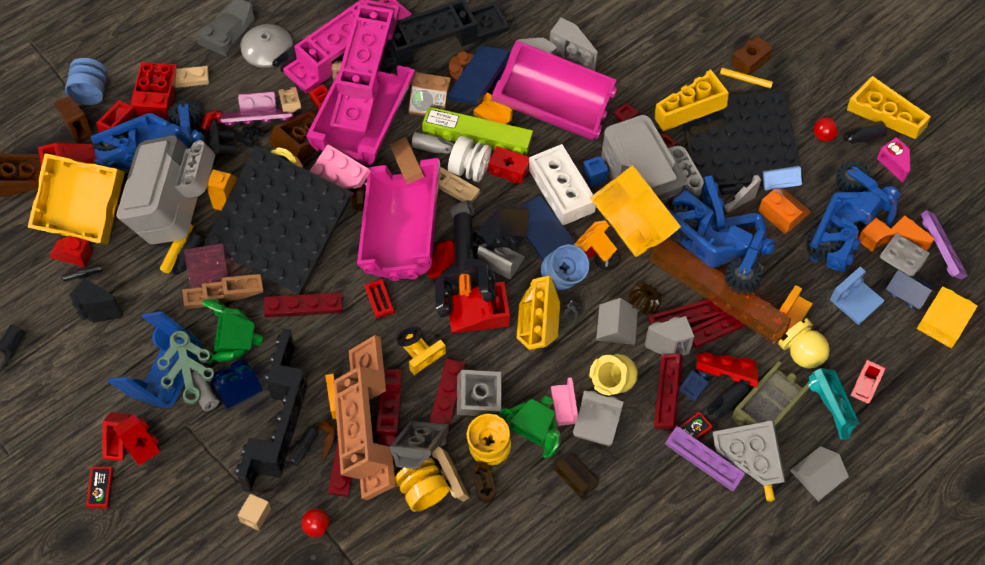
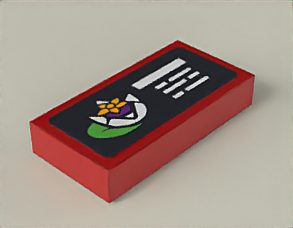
[668,412,713,440]
[86,467,113,509]

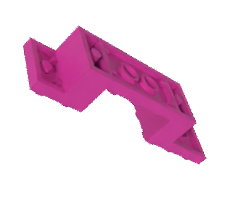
[283,0,412,94]
[330,0,400,135]

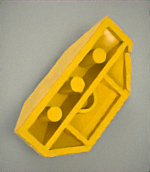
[517,276,560,350]

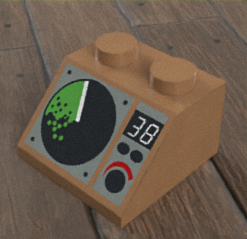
[409,72,451,116]

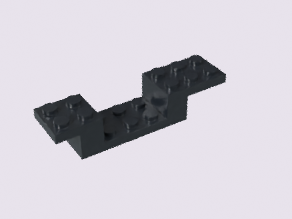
[379,0,509,73]
[236,328,308,492]

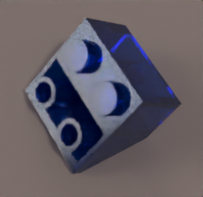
[210,360,263,409]

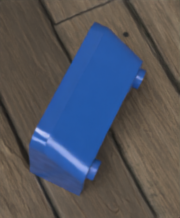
[108,312,201,408]

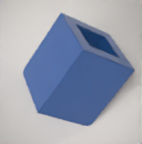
[583,156,608,188]

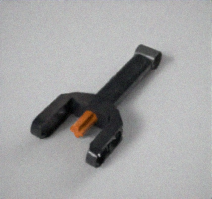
[435,200,496,318]

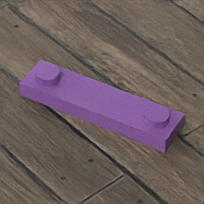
[921,210,968,280]
[664,426,745,492]

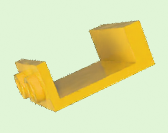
[917,286,977,349]

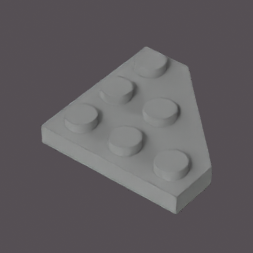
[713,421,785,486]

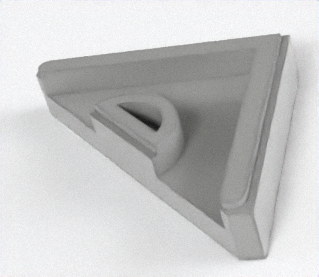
[724,175,761,213]

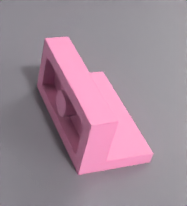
[551,378,578,426]

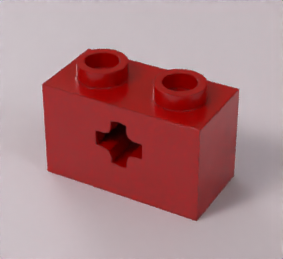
[488,146,529,185]
[113,414,160,466]

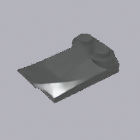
[197,0,255,57]
[390,421,449,469]

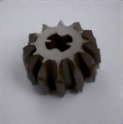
[628,282,662,315]

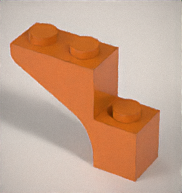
[858,216,935,252]

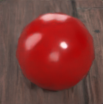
[813,117,838,142]
[301,508,330,538]

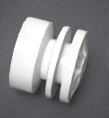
[448,136,491,182]

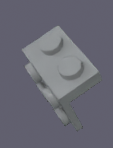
[880,233,930,276]
[573,390,623,446]

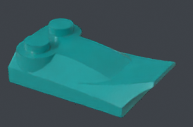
[808,368,860,440]

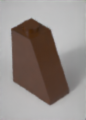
[54,95,93,143]

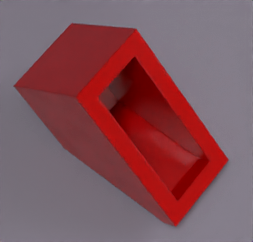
[96,100,134,135]
[49,236,93,267]
[102,412,131,461]

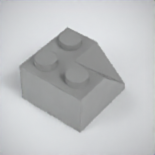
[457,370,501,416]

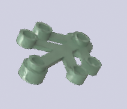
[157,331,214,405]

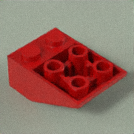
[130,62,177,121]
[38,143,96,165]
[449,282,510,333]

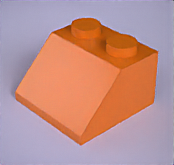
[758,188,811,234]

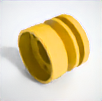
[467,414,512,466]
[395,457,450,512]

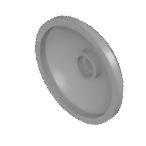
[240,24,293,68]

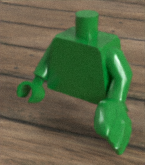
[202,299,263,365]
[498,396,561,458]

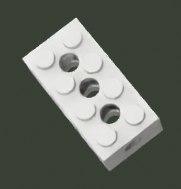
[529,144,596,225]

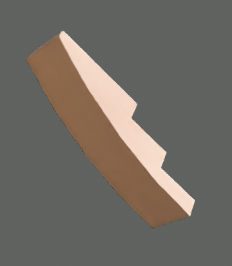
[389,137,424,185]
[182,274,263,310]

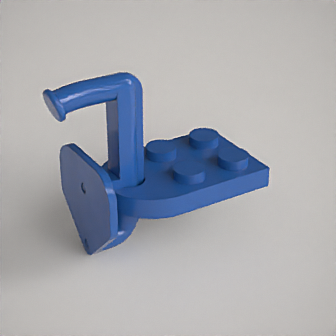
[701,176,768,239]

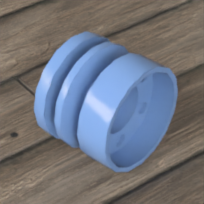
[65,58,108,105]
[541,244,589,290]

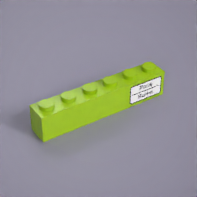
[422,107,533,156]

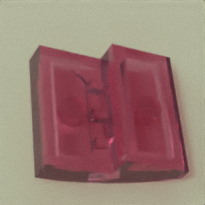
[184,244,228,289]

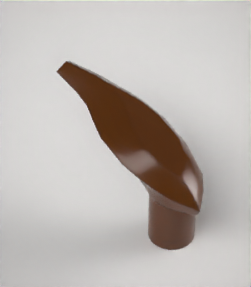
[319,420,335,460]

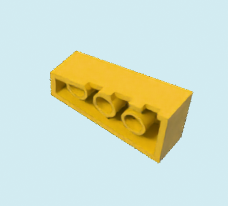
[655,69,729,131]
[847,76,931,139]

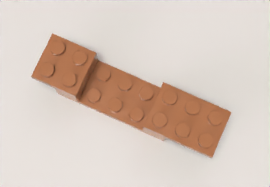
[333,335,395,500]

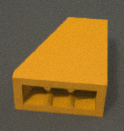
[207,169,238,211]

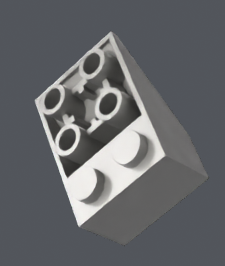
[550,18,598,71]

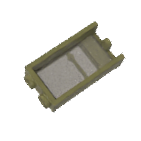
[732,361,810,428]

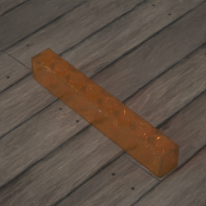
[650,238,791,344]

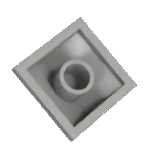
[478,243,525,280]
[596,298,638,345]
[790,446,849,502]

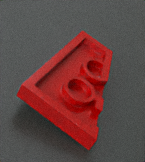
[696,352,758,387]

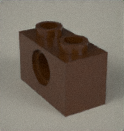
[731,36,773,75]

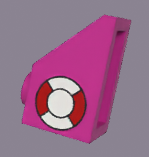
[876,137,910,182]

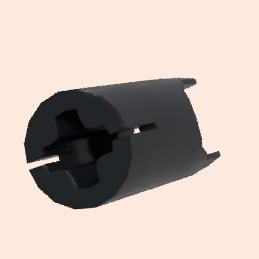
[272,39,304,72]
[843,121,887,144]
[172,233,205,275]
[0,325,26,370]
[707,380,750,418]

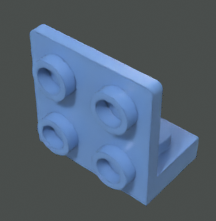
[830,267,884,325]

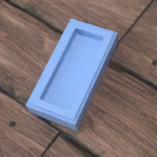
[763,166,802,190]

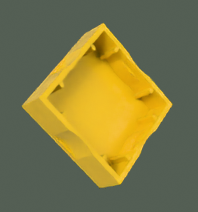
[28,154,125,245]
[590,165,681,257]

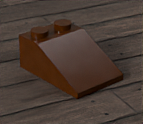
[269,111,316,162]
[0,154,42,197]

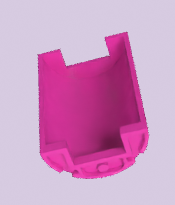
[491,40,617,141]
[306,65,415,166]
[357,158,440,281]

